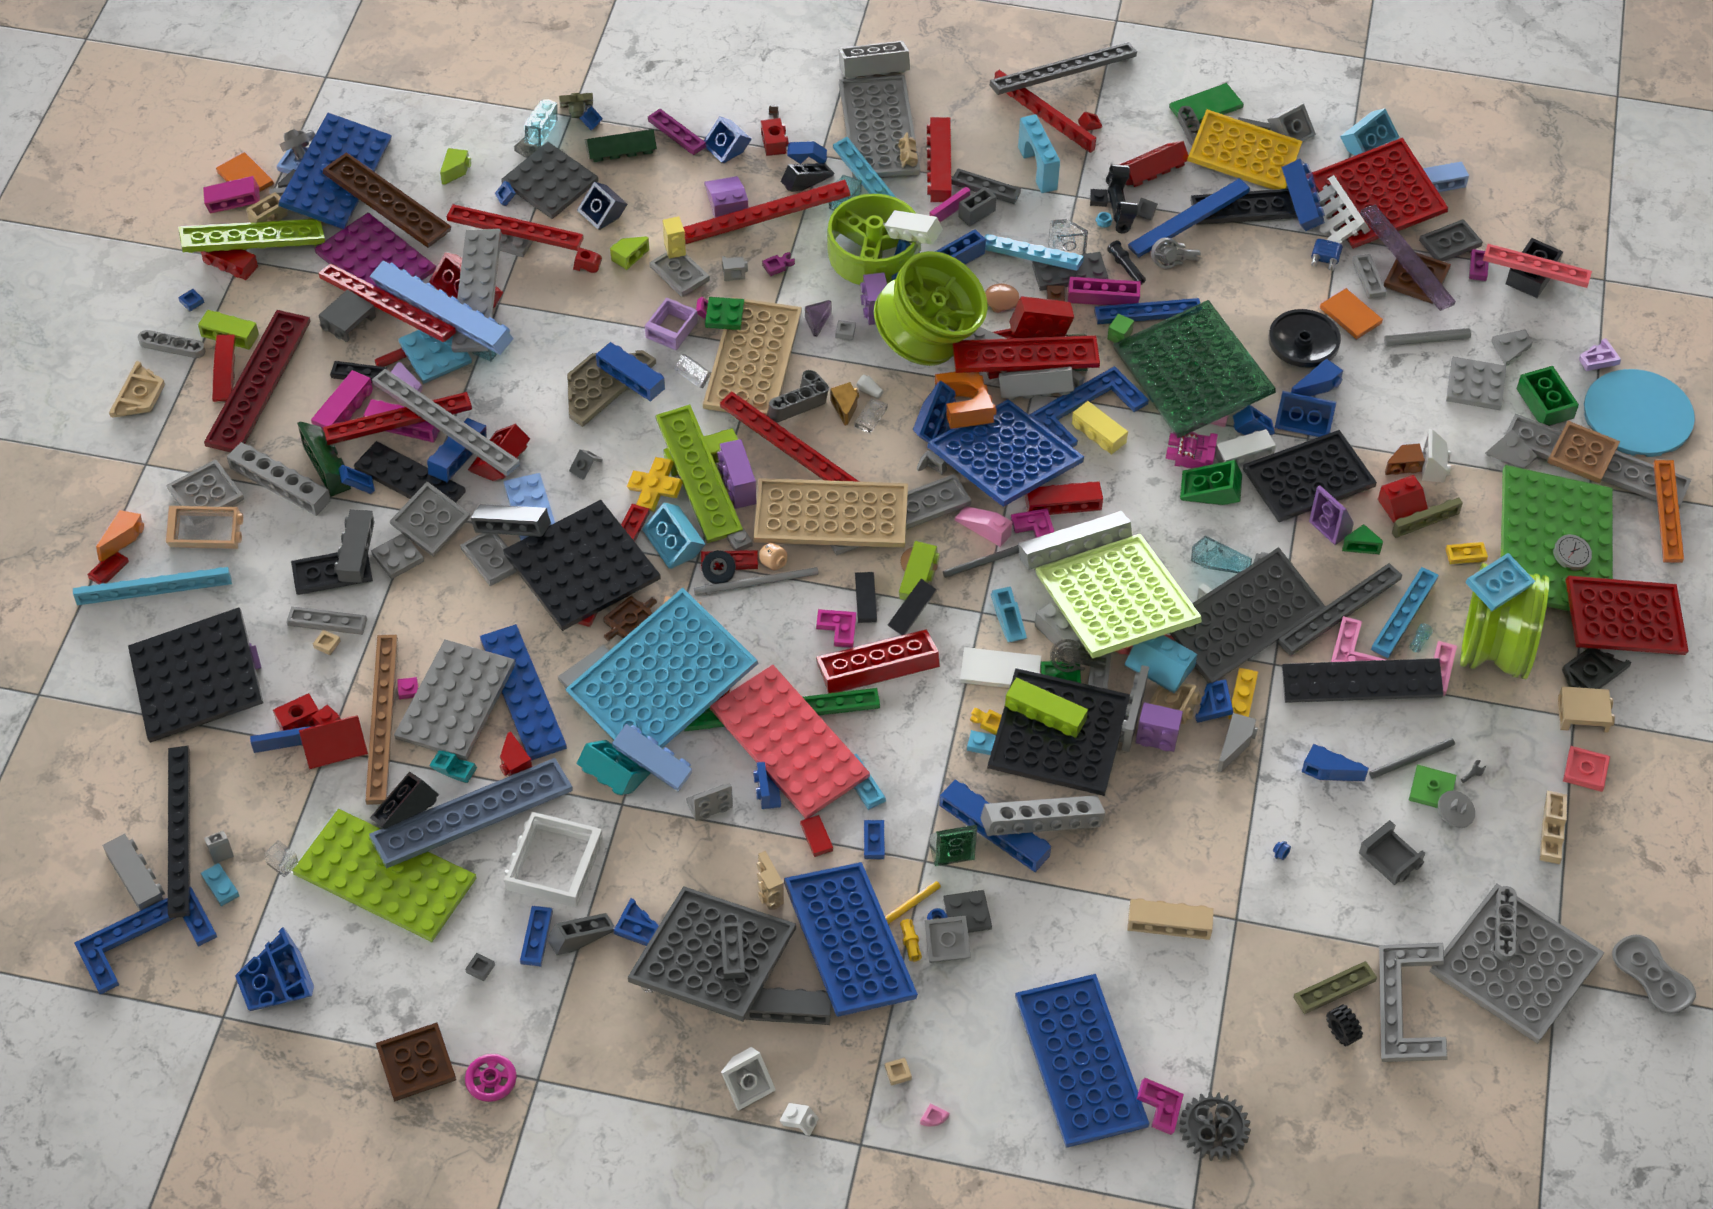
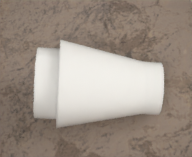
[856,375,884,399]

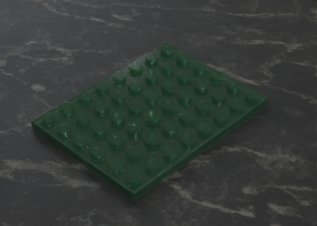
[1113,300,1276,438]

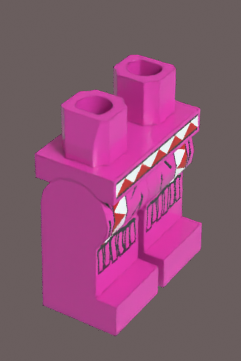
[1166,429,1218,469]

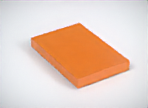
[216,152,274,192]
[1320,288,1383,340]

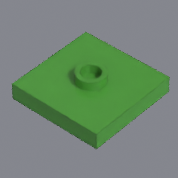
[1409,764,1457,808]

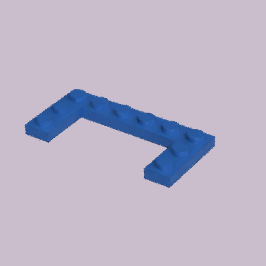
[1029,366,1149,448]
[74,887,217,995]

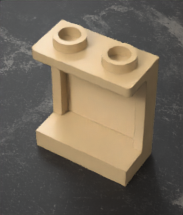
[1558,687,1615,732]

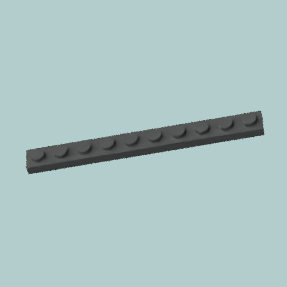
[989,42,1138,95]

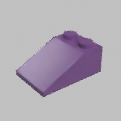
[704,176,748,218]
[1309,486,1354,545]

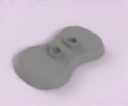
[1612,934,1696,1014]

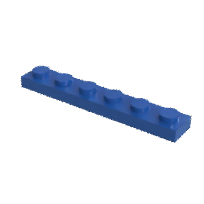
[1094,298,1202,325]

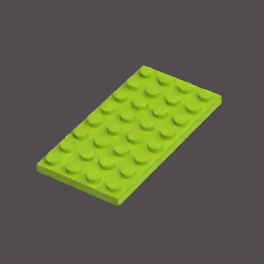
[292,808,477,942]

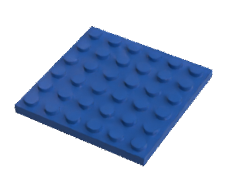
[927,399,1084,507]

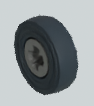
[702,550,736,584]

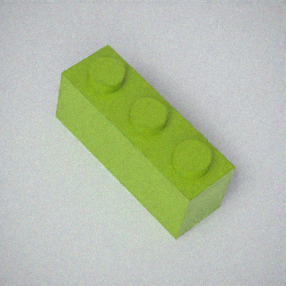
[198,310,259,350]
[899,541,940,600]

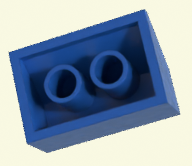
[1274,391,1336,437]

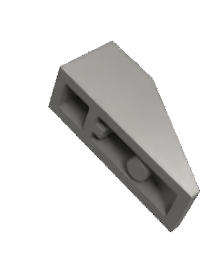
[1217,713,1258,772]

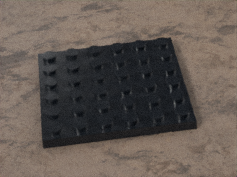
[503,499,661,631]
[128,607,264,743]
[987,668,1130,796]

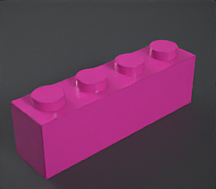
[1068,277,1141,306]
[311,370,373,432]
[363,399,440,443]

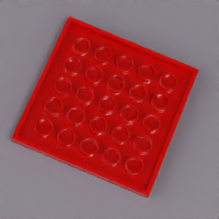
[1312,137,1448,249]

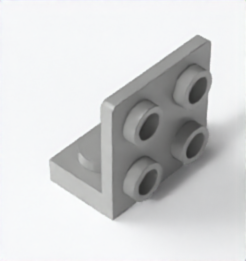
[686,783,733,821]

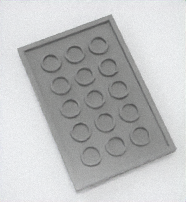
[394,639,516,760]

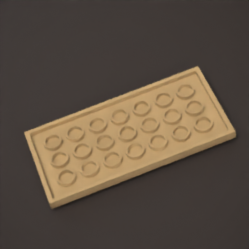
[703,297,802,416]
[753,478,908,548]

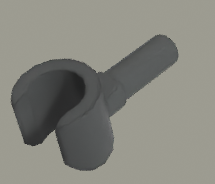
[1461,760,1486,783]

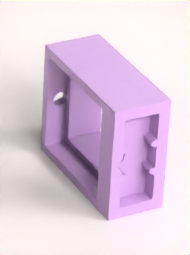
[645,298,698,350]

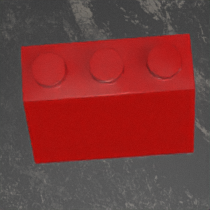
[468,423,530,481]

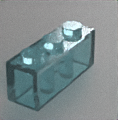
[525,100,558,146]

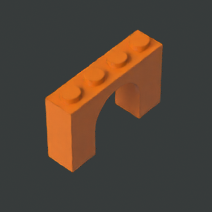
[935,372,996,429]

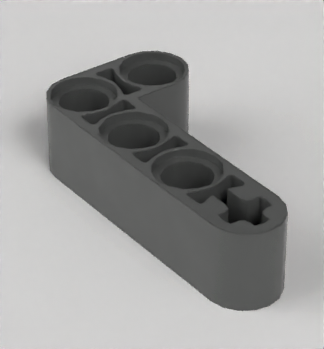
[767,370,829,423]

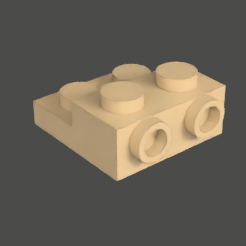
[1149,683,1202,724]
[756,851,784,910]

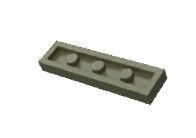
[1392,497,1463,538]
[1293,961,1377,1015]

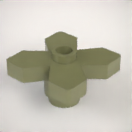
[559,93,593,118]

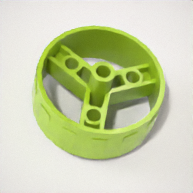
[827,194,921,285]

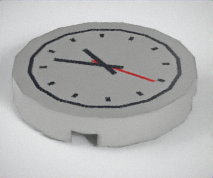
[1553,534,1592,571]

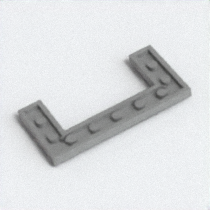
[1379,942,1448,1062]

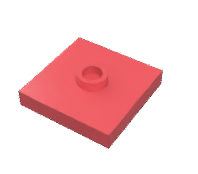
[1563,746,1610,792]

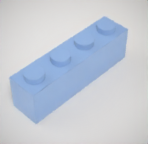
[1423,161,1469,192]
[612,724,692,792]

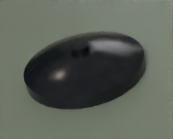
[1268,309,1341,368]

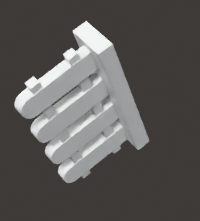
[1318,175,1370,245]

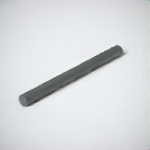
[943,545,1019,578]
[1369,738,1455,779]

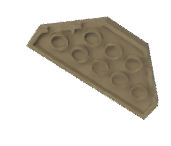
[567,350,656,427]

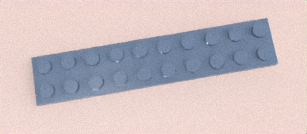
[369,758,573,869]

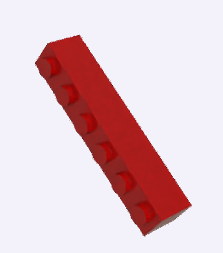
[927,117,952,202]

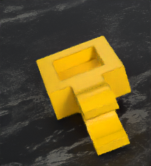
[970,707,1002,735]

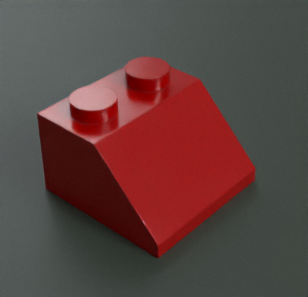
[1378,475,1428,523]

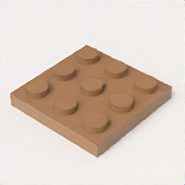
[1547,421,1620,484]

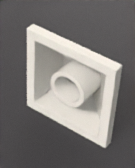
[721,1047,776,1111]

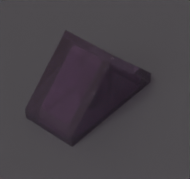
[805,300,832,337]

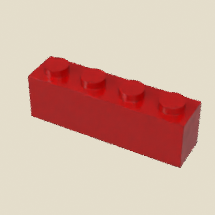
[1025,481,1103,515]

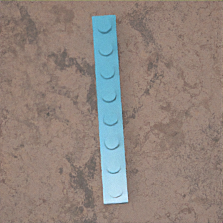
[73,567,232,605]

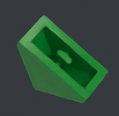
[1342,524,1383,555]

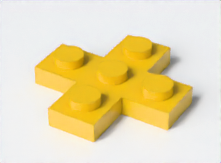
[627,457,683,512]

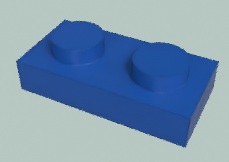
[864,820,885,859]

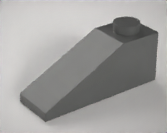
[547,913,615,955]

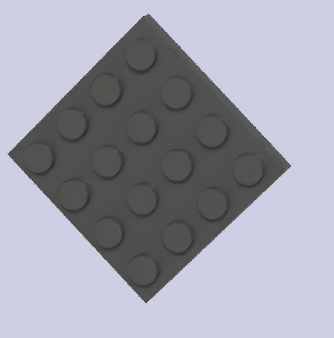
[501,142,598,219]

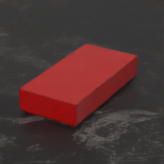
[87,552,129,584]
[800,815,833,857]

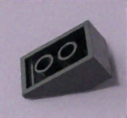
[370,771,439,829]

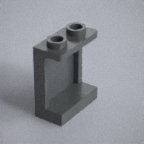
[319,289,376,342]
[1359,820,1425,885]

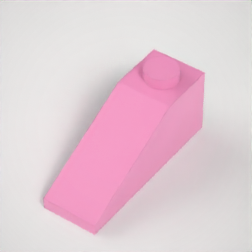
[955,507,1012,547]

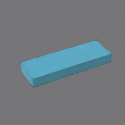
[854,753,886,810]

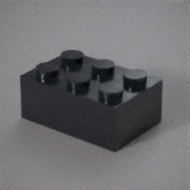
[1505,238,1563,298]

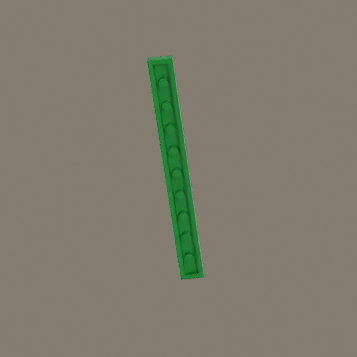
[684,688,880,732]

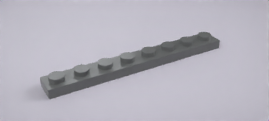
[1278,563,1402,656]

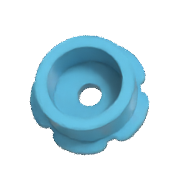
[1095,212,1113,228]

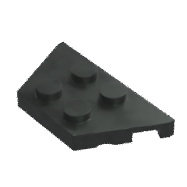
[1562,648,1632,689]

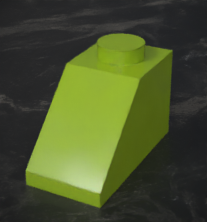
[440,148,471,185]
[610,236,650,270]

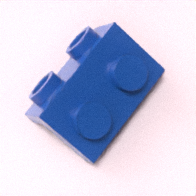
[753,762,781,809]

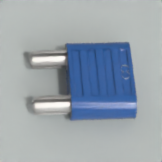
[1311,239,1343,271]

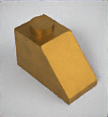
[830,382,859,426]

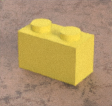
[662,216,686,259]

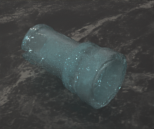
[1409,623,1434,653]

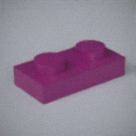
[1469,249,1489,281]

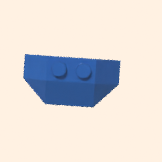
[913,381,956,443]

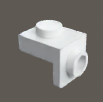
[780,1103,819,1136]

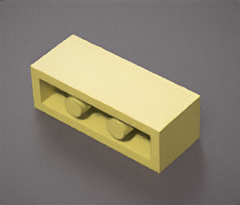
[1072,401,1128,455]

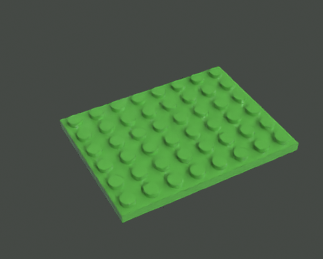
[1501,465,1613,611]

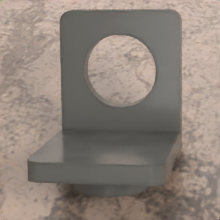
[569,449,603,479]

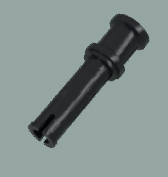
[1107,240,1146,285]

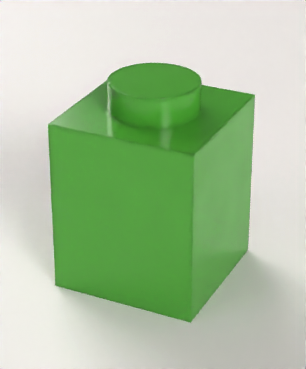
[1107,314,1134,346]

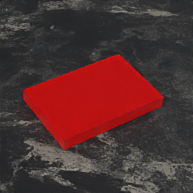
[299,715,368,769]

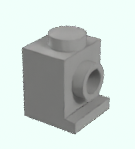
[722,256,748,281]

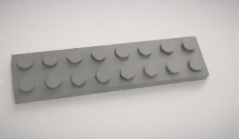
[451,229,502,353]
[830,474,971,556]

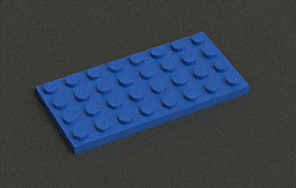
[278,112,392,229]
[784,862,918,1017]
[1015,974,1149,1148]

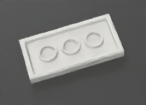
[960,647,1041,688]

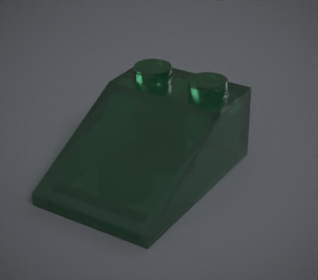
[930,825,977,866]

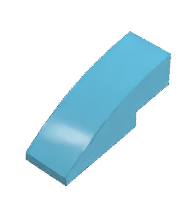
[991,586,1027,643]

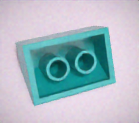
[576,740,651,796]

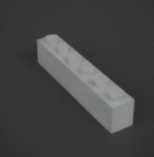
[1018,511,1132,570]

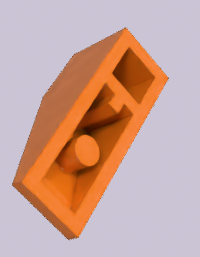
[96,510,144,561]

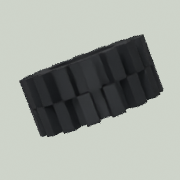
[1326,1004,1363,1047]

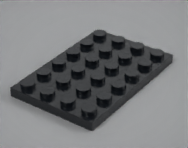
[1243,430,1377,522]

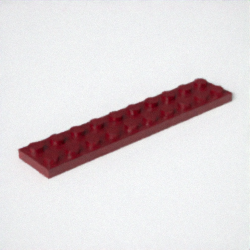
[204,310,311,453]

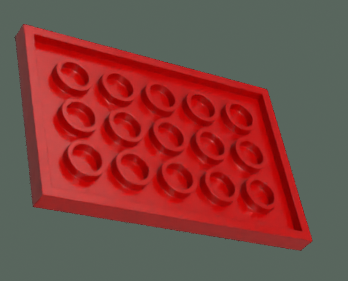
[1565,576,1689,655]

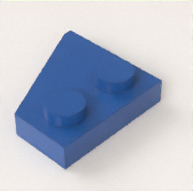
[1195,679,1234,723]
[614,898,659,946]

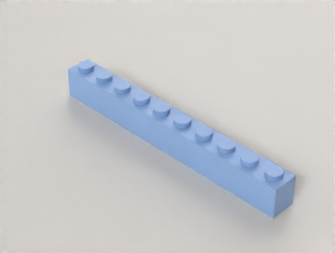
[370,261,513,355]

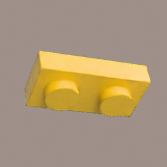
[1445,542,1488,564]

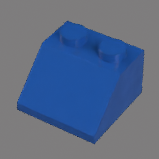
[704,116,752,163]

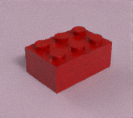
[1009,296,1074,338]

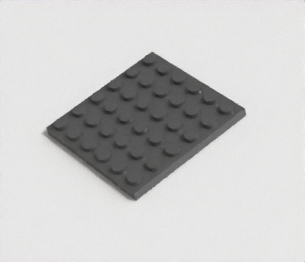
[628,886,796,1022]

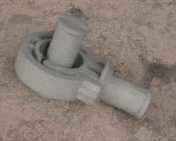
[279,129,315,160]
[1151,238,1201,269]

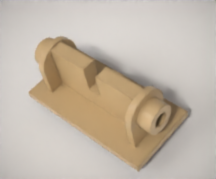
[898,132,918,168]

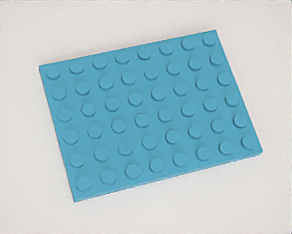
[565,588,759,767]

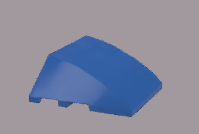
[235,927,314,1011]

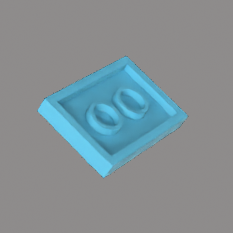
[1465,553,1535,611]

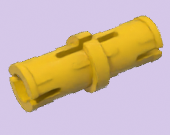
[900,919,922,962]

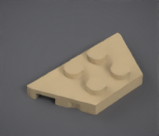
[109,361,165,418]

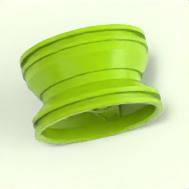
[874,251,988,366]
[1460,563,1549,680]

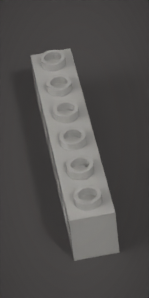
[227,442,330,516]
[980,795,1105,836]

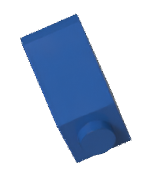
[1233,405,1275,435]

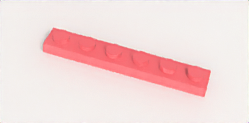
[1483,244,1592,288]

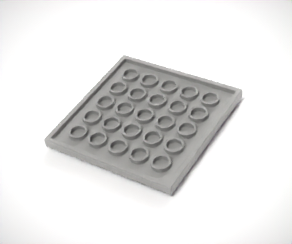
[1429,883,1604,1044]

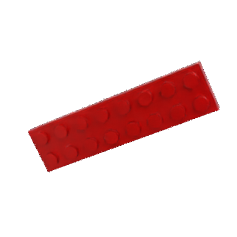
[952,335,1100,373]

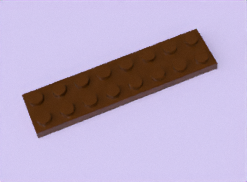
[323,152,451,248]

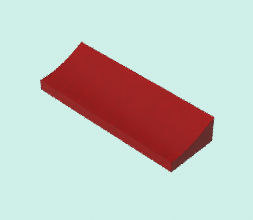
[816,629,940,693]

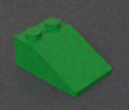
[1180,460,1243,505]

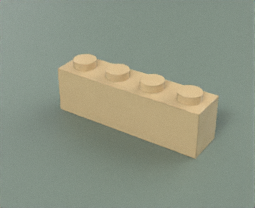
[1127,898,1214,940]

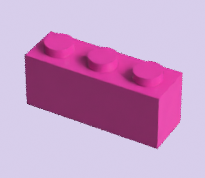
[203,176,260,214]

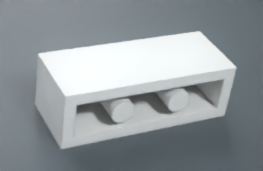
[884,210,943,245]
[1214,429,1276,467]

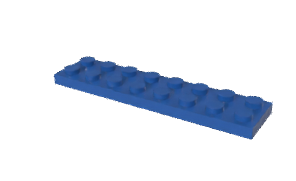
[480,624,567,761]

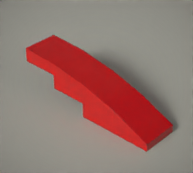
[212,334,236,402]

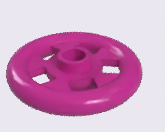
[465,1054,517,1102]

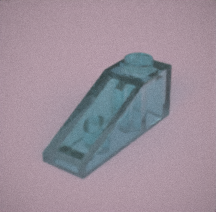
[1191,535,1252,574]

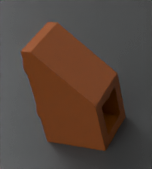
[1385,443,1425,475]

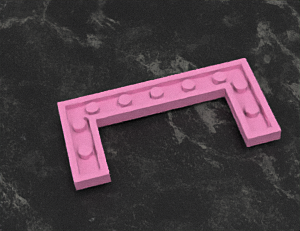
[1331,616,1457,696]

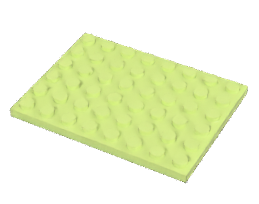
[1035,534,1202,659]

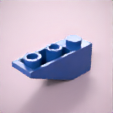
[1301,744,1369,781]

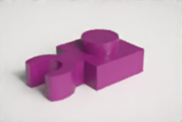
[762,252,795,277]

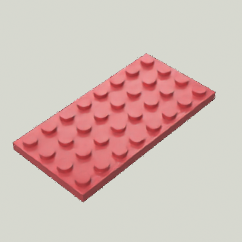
[710,665,870,819]

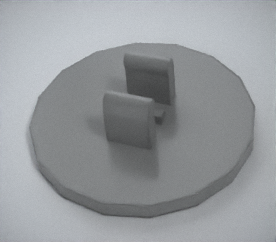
[1438,790,1475,828]

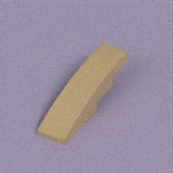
[1540,791,1567,864]

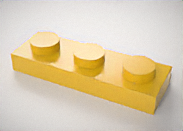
[1228,667,1258,719]

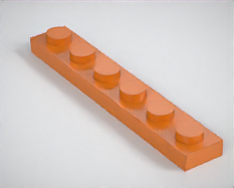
[1654,460,1684,563]

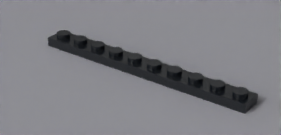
[168,745,190,919]

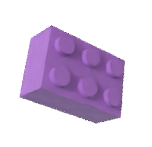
[717,439,756,509]

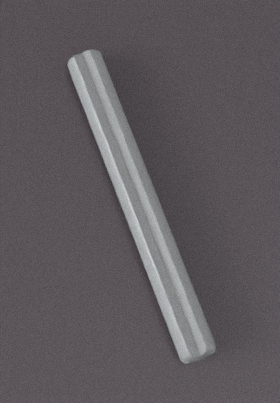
[1384,328,1471,346]

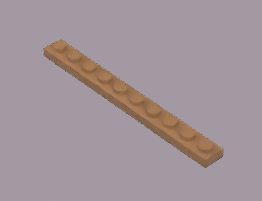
[365,634,398,805]

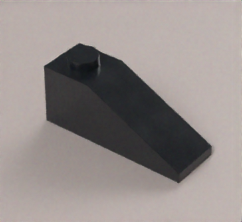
[780,163,835,192]

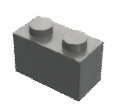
[958,187,997,226]

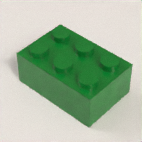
[1516,366,1579,426]

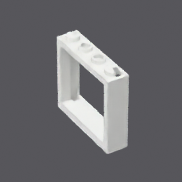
[503,812,603,908]

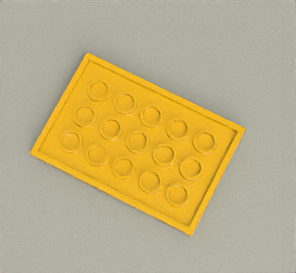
[1187,109,1303,190]

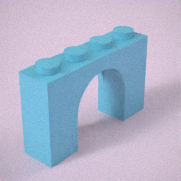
[1018,114,1060,193]

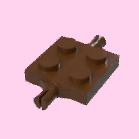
[603,595,657,641]

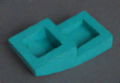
[429,750,477,783]

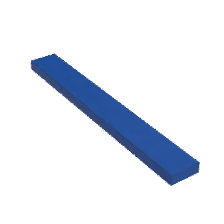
[1128,178,1250,258]

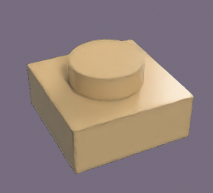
[313,630,341,655]
[885,1058,912,1086]

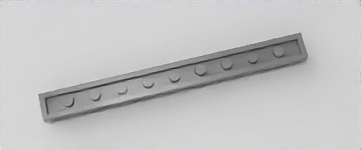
[372,369,520,476]

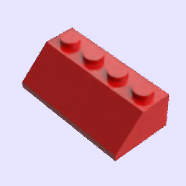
[1119,141,1189,187]
[429,252,503,308]

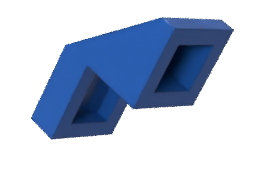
[787,141,827,164]

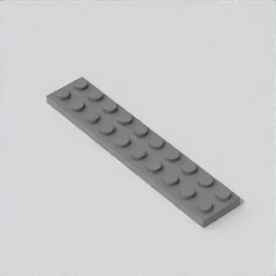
[1505,413,1691,508]

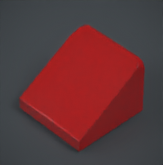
[1078,112,1102,131]

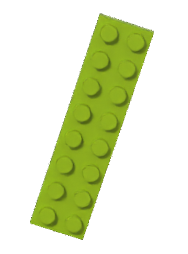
[178,219,325,253]
[655,404,743,544]

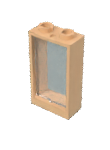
[166,506,243,549]

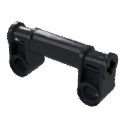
[1106,164,1138,234]

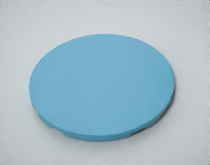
[1584,369,1695,457]

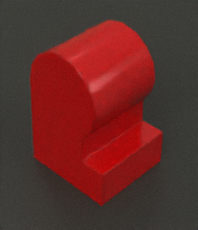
[573,247,602,273]

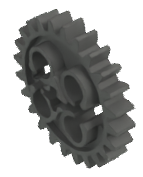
[1179,1092,1251,1161]

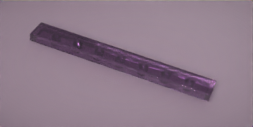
[1360,204,1456,311]

